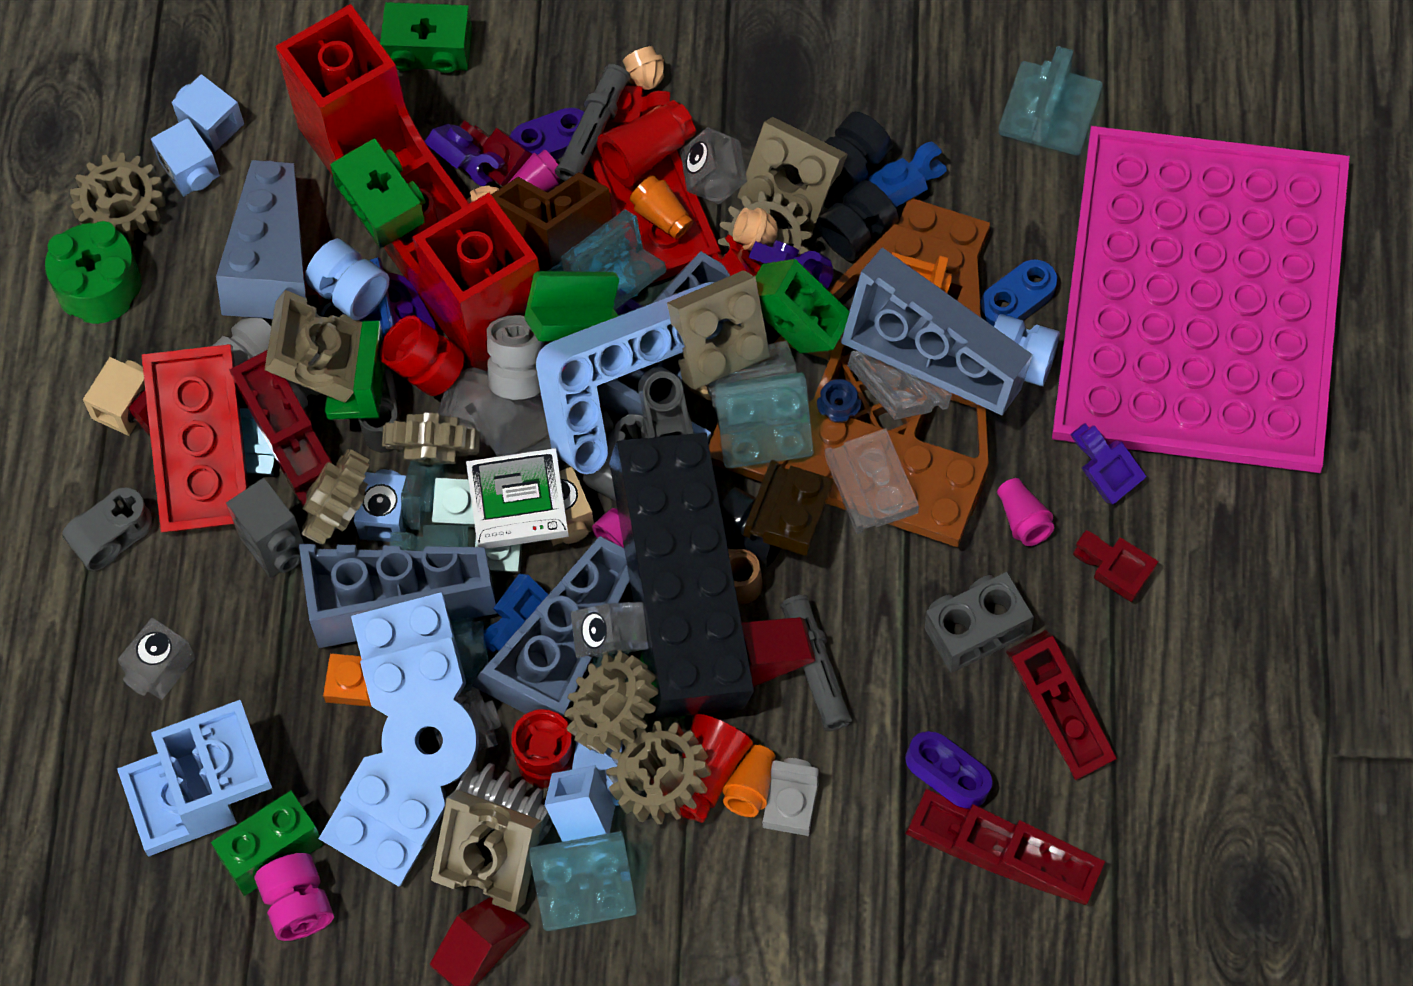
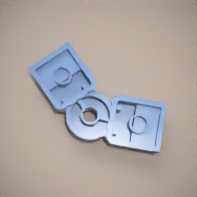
[318,592,479,887]

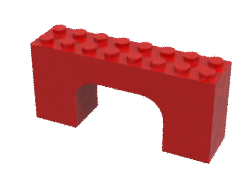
[275,4,540,377]

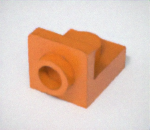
[323,653,371,707]

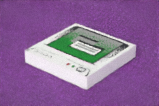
[466,448,569,549]

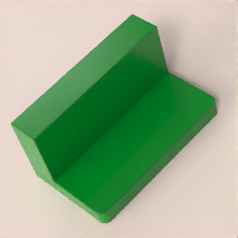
[524,271,620,341]
[325,321,386,419]

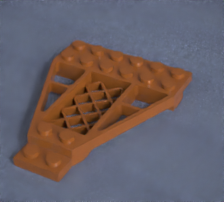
[709,198,990,547]

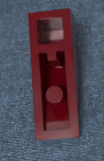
[1006,630,1117,780]

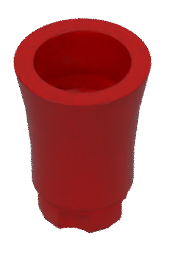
[597,100,696,187]
[680,714,753,823]

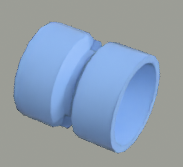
[305,238,390,320]
[994,314,1060,386]

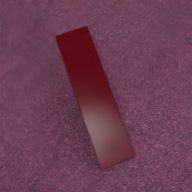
[229,350,355,515]
[905,788,1105,905]

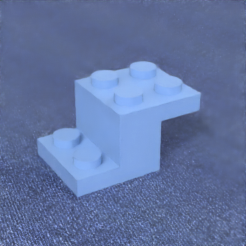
[117,700,272,856]

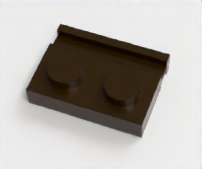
[743,459,834,556]

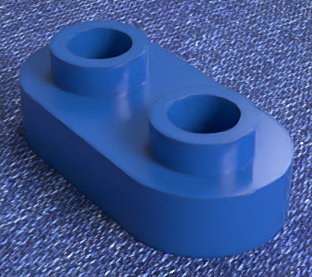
[980,260,1057,327]

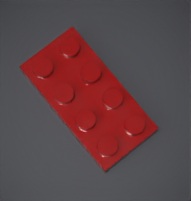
[588,124,721,287]
[141,344,249,533]

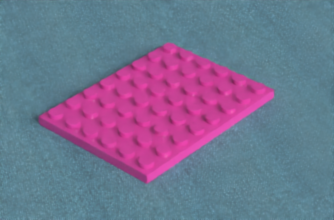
[1052,126,1350,473]

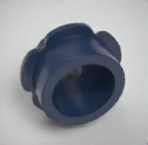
[817,379,861,423]

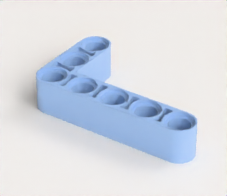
[536,282,741,475]

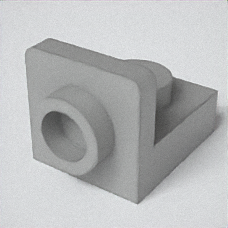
[763,758,819,836]

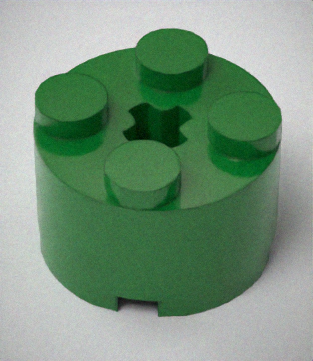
[45,221,142,324]

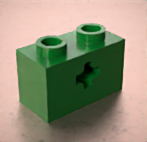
[380,2,473,73]
[330,138,426,249]
[755,259,850,353]
[211,791,323,896]

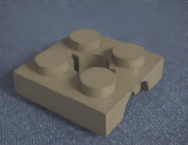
[737,117,848,233]
[667,270,770,390]
[265,290,362,403]
[431,789,542,912]

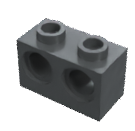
[226,477,304,579]
[925,572,1034,673]

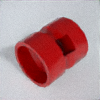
[380,315,465,396]
[511,709,575,788]

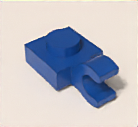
[867,142,947,207]
[478,574,549,653]

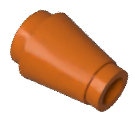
[630,175,694,239]
[723,745,776,817]

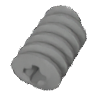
[456,760,553,845]

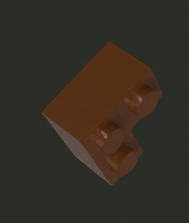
[491,172,614,271]

